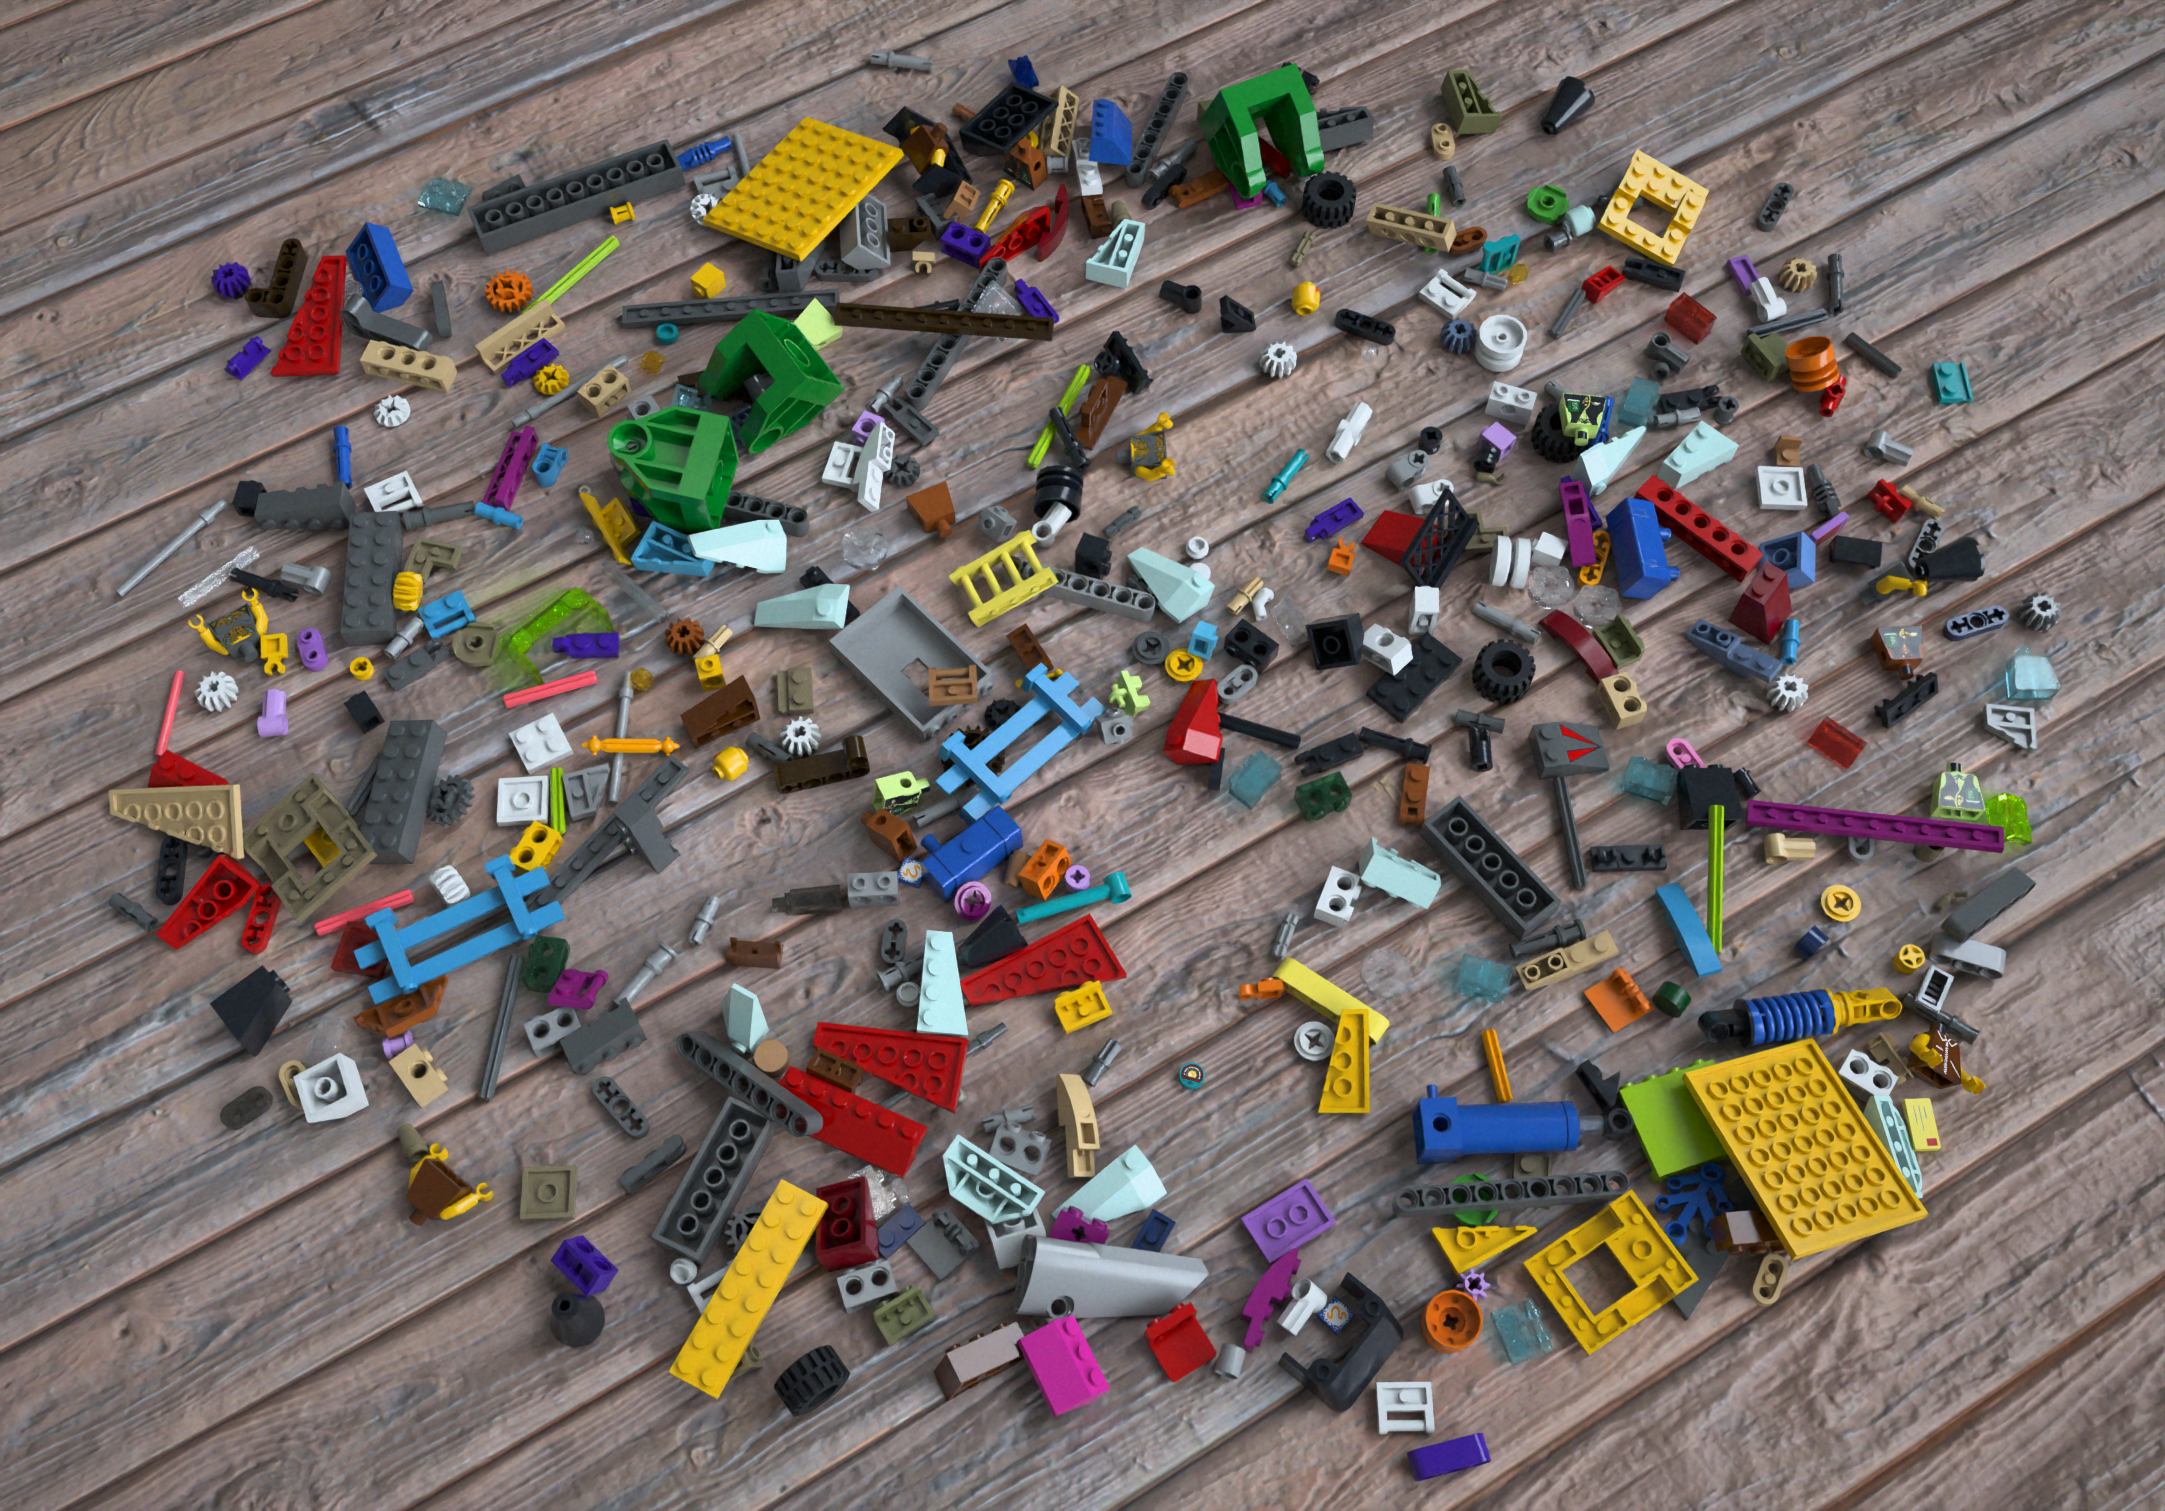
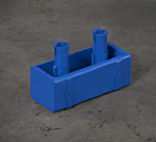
[1605,498,1680,600]
[920,805,1023,904]

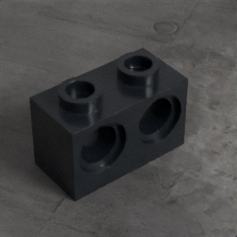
[1224,618,1280,674]

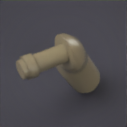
[1475,472,1507,485]
[1935,890,1969,911]

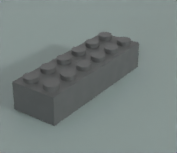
[341,511,404,647]
[360,720,447,864]
[1419,795,1562,941]
[651,1096,779,1267]

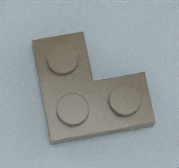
[1456,509,1509,554]
[402,537,463,584]

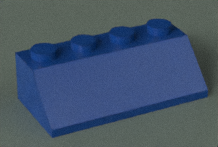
[1089,99,1132,166]
[346,222,414,313]

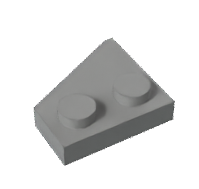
[1983,703,2037,753]
[562,763,610,821]

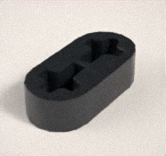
[1208,748,1225,791]

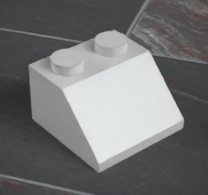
[294,1053,369,1123]
[983,1208,1047,1269]

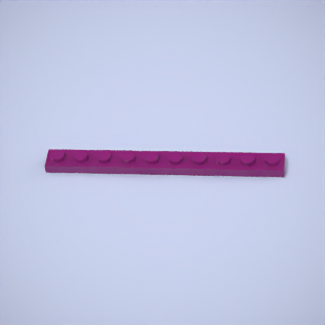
[1746,800,2004,853]

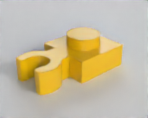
[260,633,288,676]

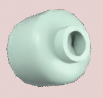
[1562,205,1596,237]

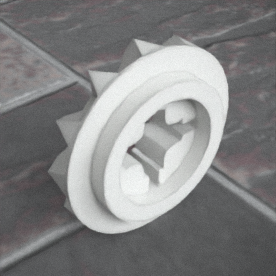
[690,192,719,227]
[373,395,410,427]
[1294,1022,1335,1062]

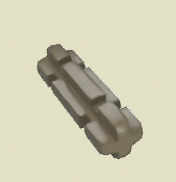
[1289,231,1315,267]

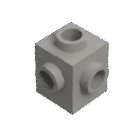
[976,506,1017,542]
[1095,708,1134,745]

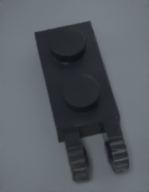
[1622,257,1685,292]
[1658,385,1723,414]
[1294,732,1364,777]

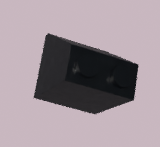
[1676,764,1743,830]
[210,965,293,1057]

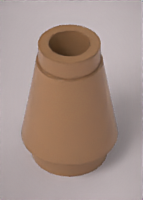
[1003,850,1031,888]

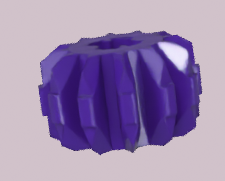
[211,262,251,299]

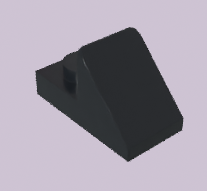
[1219,295,1256,333]
[1575,1059,1620,1113]

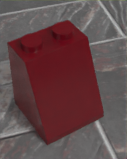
[1728,561,1792,645]

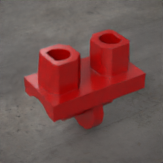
[1866,479,1912,524]

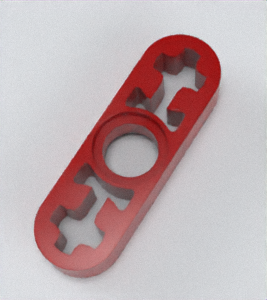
[241,883,281,954]

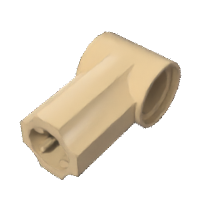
[1763,833,1816,864]

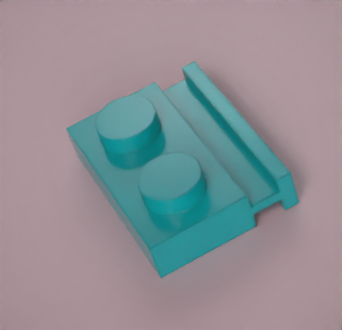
[1930,362,1973,404]

